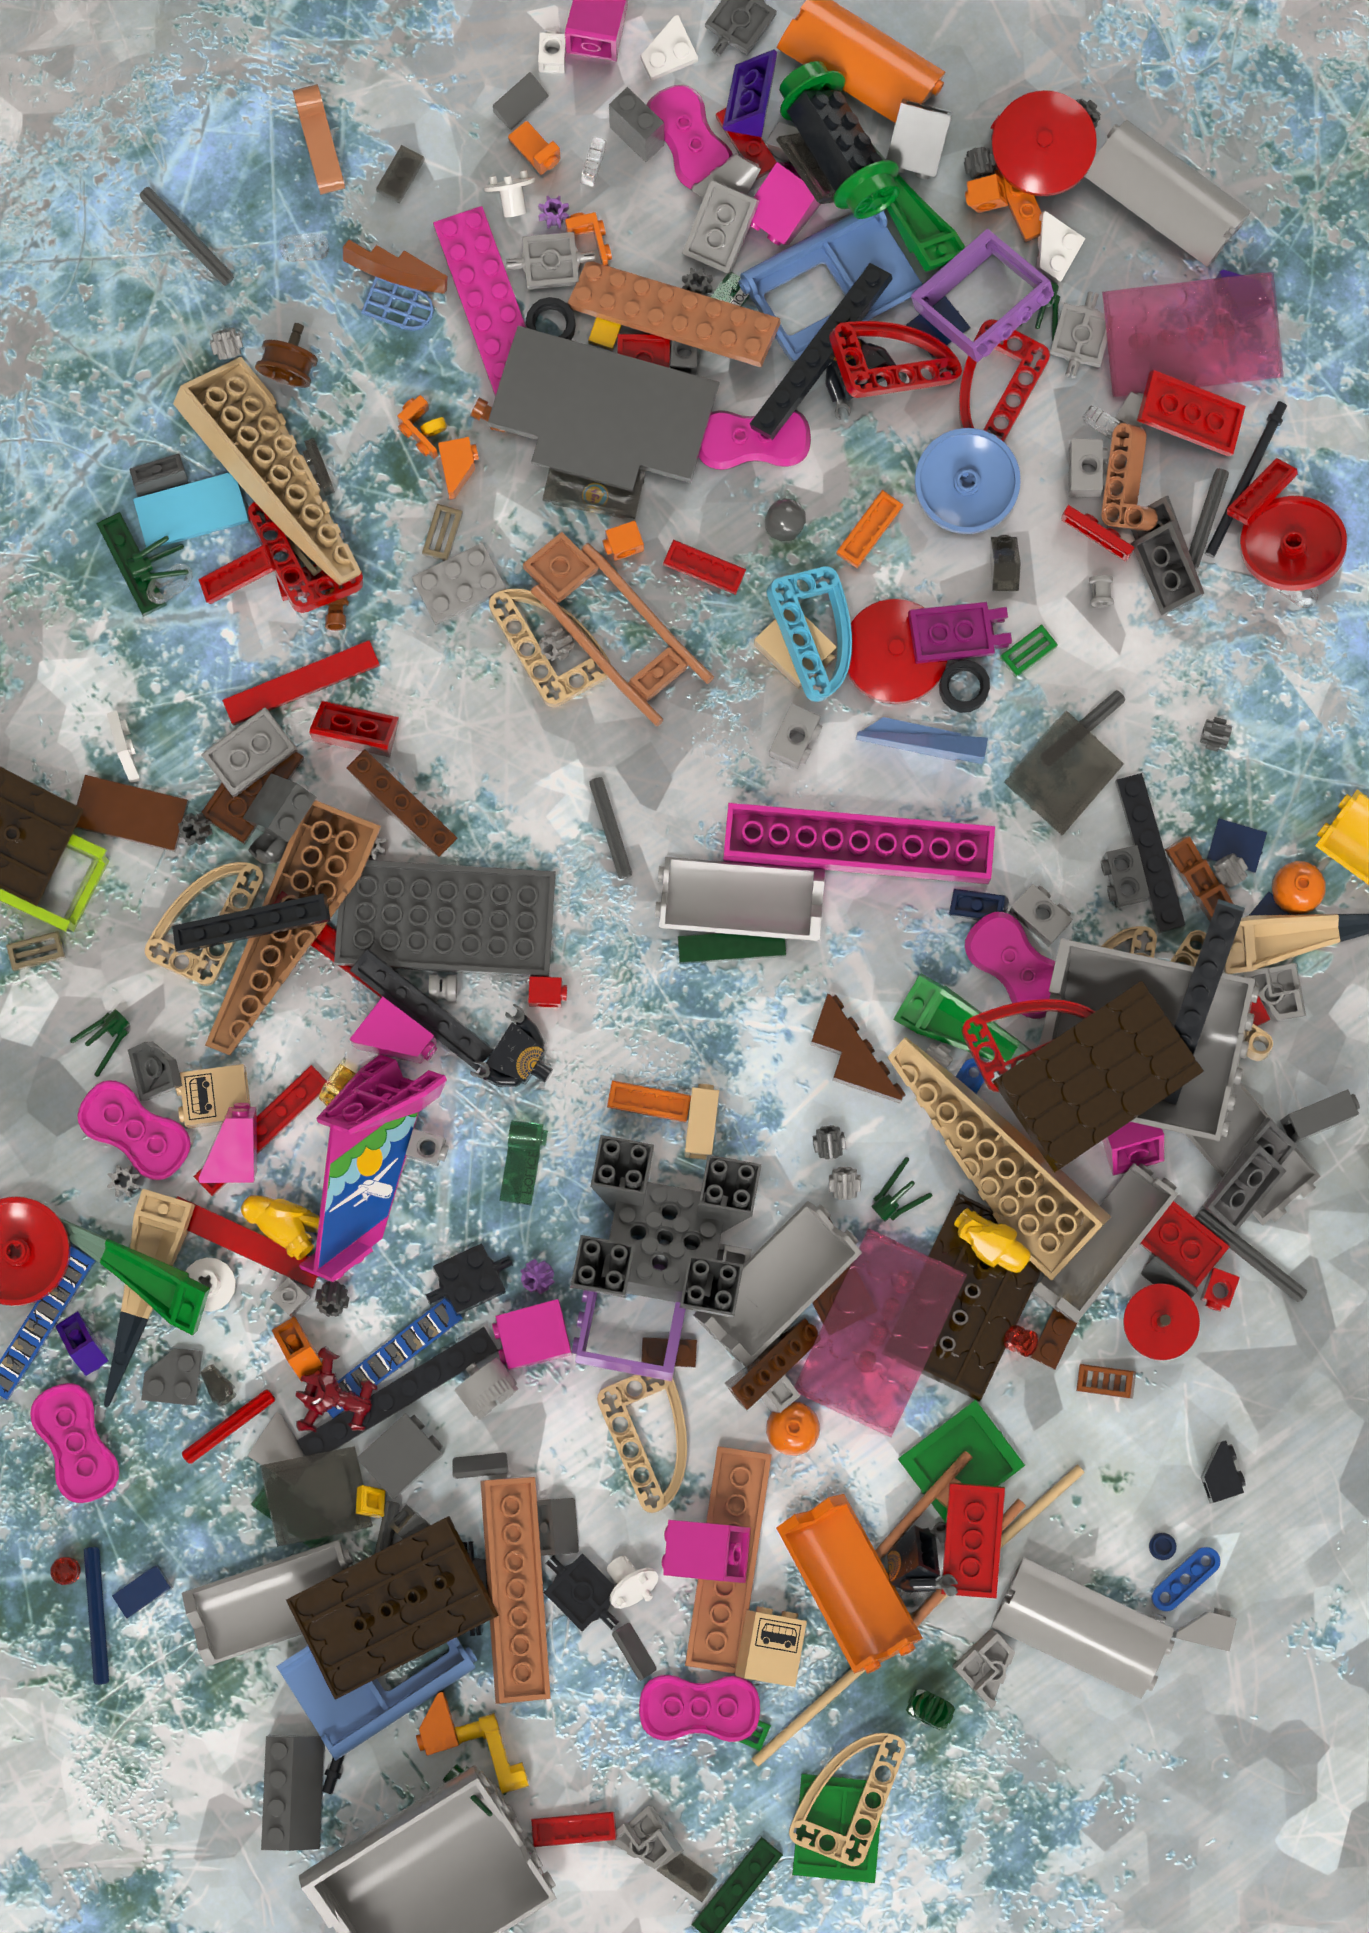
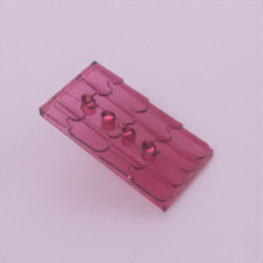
[1102,272,1284,397]
[794,1228,967,1437]

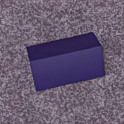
[723,49,777,137]

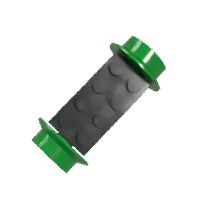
[779,61,900,219]

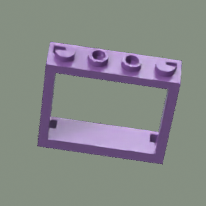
[910,229,1054,363]
[571,1264,686,1381]

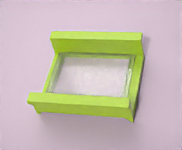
[0,834,109,932]

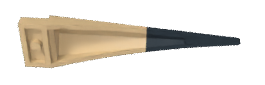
[1224,914,1369,974]
[104,1189,195,1407]

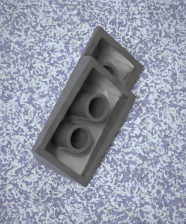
[1131,496,1204,615]
[1202,1117,1297,1233]

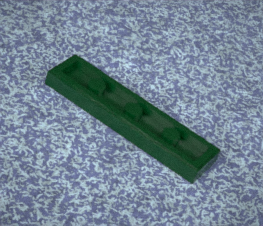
[96,512,167,617]
[678,933,786,964]
[691,1836,783,1933]

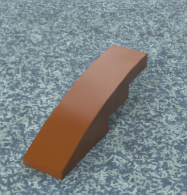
[343,240,448,294]
[1165,835,1234,922]

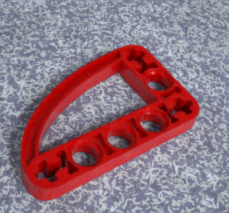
[959,319,1050,442]
[829,321,962,398]
[248,502,363,613]
[962,999,1095,1092]

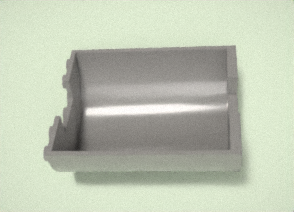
[1037,938,1260,1141]
[299,1765,557,1933]

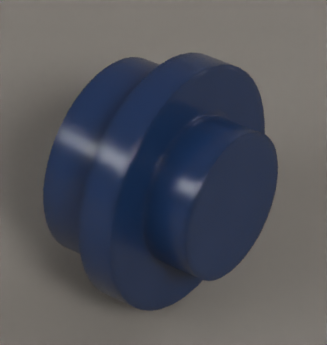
[1149,1533,1177,1560]

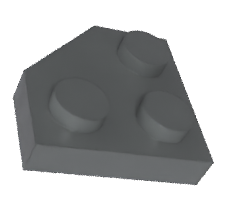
[128,1041,182,1101]
[141,1348,203,1406]

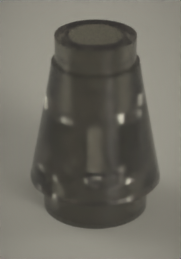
[200,1364,237,1406]

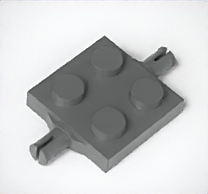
[705,0,777,57]

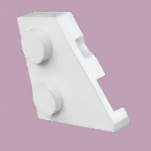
[641,15,698,81]
[1036,211,1085,284]
[107,710,140,784]

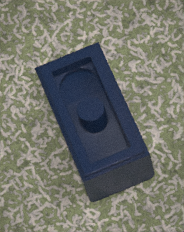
[949,889,1009,921]
[112,1565,173,1619]

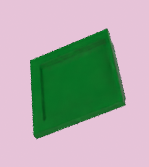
[898,1400,1025,1523]
[792,1774,881,1883]

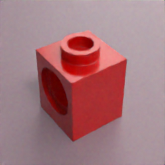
[528,976,567,1008]
[1200,1267,1240,1312]

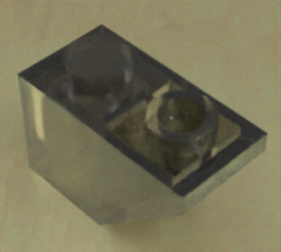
[990,535,1021,591]

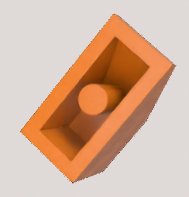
[438,437,479,500]
[271,1316,322,1382]
[416,1691,460,1756]

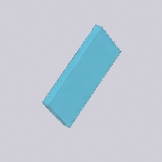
[133,473,249,548]

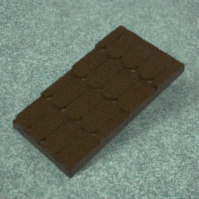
[0,766,84,906]
[992,981,1204,1173]
[882,1193,1042,1402]
[286,1516,499,1700]

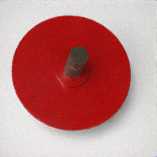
[1123,1284,1200,1360]

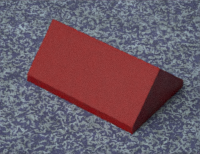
[309,701,399,757]

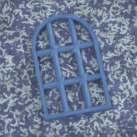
[361,277,434,331]

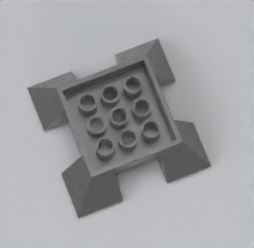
[570,1135,761,1318]

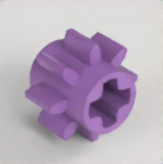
[538,196,569,229]
[520,1259,555,1294]

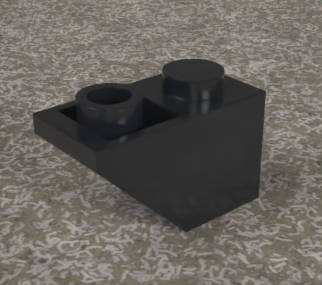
[1200,1440,1246,1504]

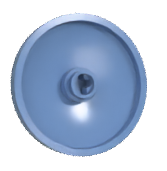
[915,428,1021,534]

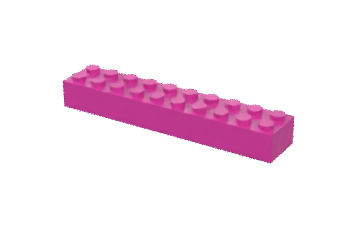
[723,803,995,884]

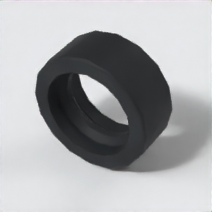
[526,297,576,340]
[939,660,990,713]

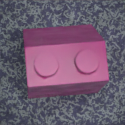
[565,0,628,62]
[750,162,830,246]
[350,997,438,1064]
[199,1103,257,1183]
[1102,1122,1164,1176]
[492,1299,572,1370]
[662,1520,751,1583]

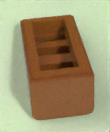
[1076,1364,1136,1399]

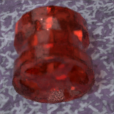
[1004,1325,1039,1357]
[50,1557,81,1585]

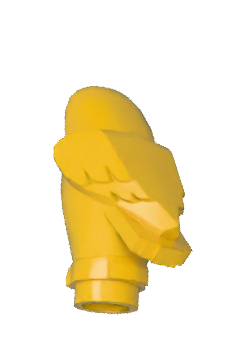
[241,1195,320,1260]
[954,1208,1031,1273]

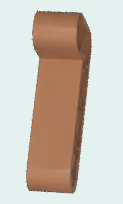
[292,84,346,195]
[1101,423,1158,531]

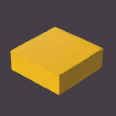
[588,317,621,351]
[356,1485,385,1518]

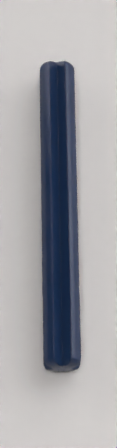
[84,1547,109,1685]

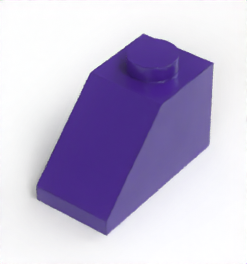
[55,1311,109,1376]

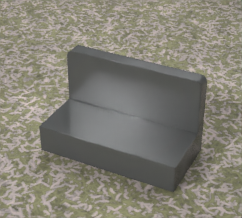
[537,1498,579,1556]

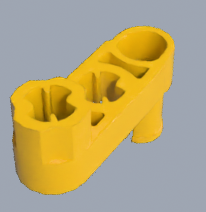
[455,1713,529,1794]

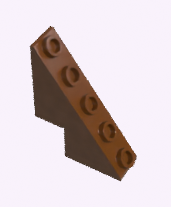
[346,749,458,857]
[810,994,906,1103]
[725,1318,821,1410]

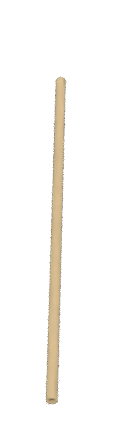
[751,1465,1085,1767]

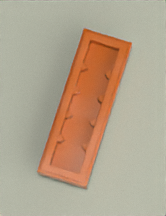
[994,170,1042,242]
[836,490,904,569]
[607,1081,691,1123]

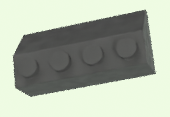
[261,1735,324,1851]

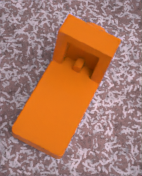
[508,121,561,175]
[565,212,612,266]
[397,395,438,459]

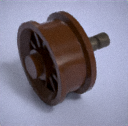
[255,323,318,388]

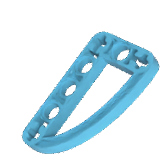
[766,566,852,702]

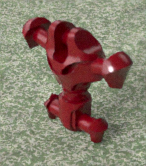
[295,1346,377,1432]

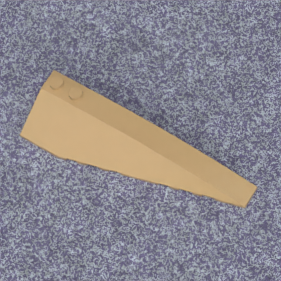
[173,357,361,585]
[888,1037,1111,1281]

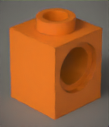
[965,174,1008,213]
[602,520,644,561]

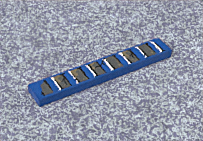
[0,1246,96,1400]
[327,1298,463,1418]

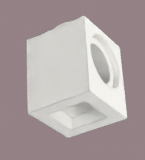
[538,30,566,74]

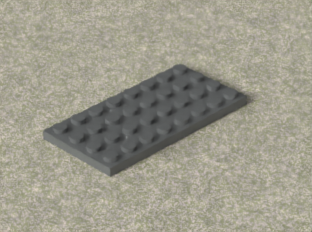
[334,860,556,977]

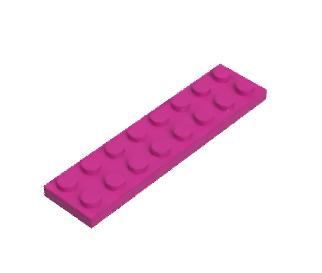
[433,206,526,396]

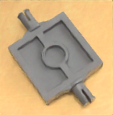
[506,232,595,290]
[1050,292,1114,378]

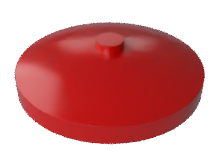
[992,90,1097,196]
[1240,496,1347,591]
[847,599,948,704]
[0,1197,71,1306]

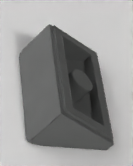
[493,72,549,130]
[129,453,188,497]
[1141,1256,1198,1298]
[452,1452,509,1479]
[612,1623,657,1681]

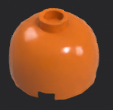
[1271,861,1326,915]
[766,1402,820,1456]

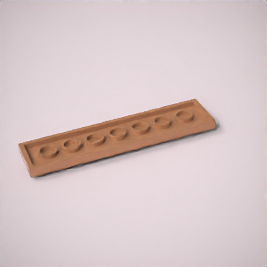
[567,262,781,367]
[685,1446,772,1674]
[480,1477,551,1704]

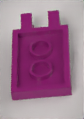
[908,602,1012,664]

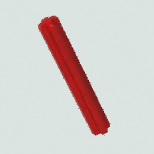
[181,1389,275,1464]

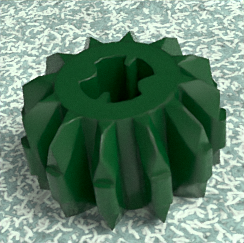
[906,1689,955,1730]

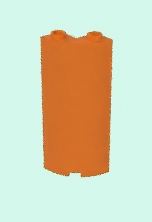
[776,0,945,123]
[776,1494,923,1674]

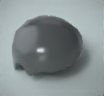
[765,498,806,541]
[249,833,288,865]

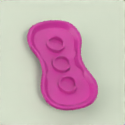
[647,85,733,189]
[699,410,811,470]
[965,912,1055,1019]
[77,1080,191,1180]
[30,1383,119,1503]
[639,1675,760,1742]

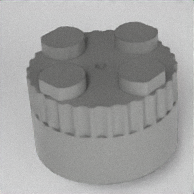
[454,1357,518,1420]

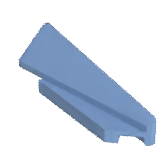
[856,717,988,764]

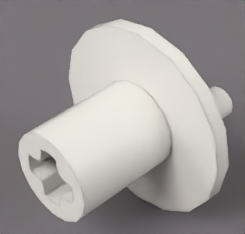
[484,170,535,217]
[186,1257,236,1312]
[607,1556,658,1609]

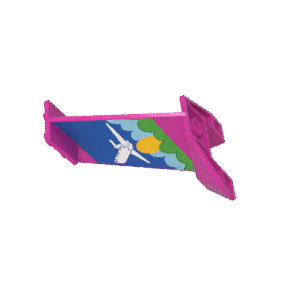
[299,1054,447,1282]

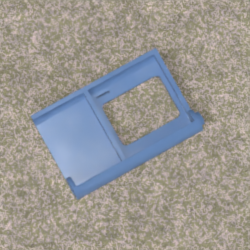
[738,211,923,362]
[276,1637,477,1761]

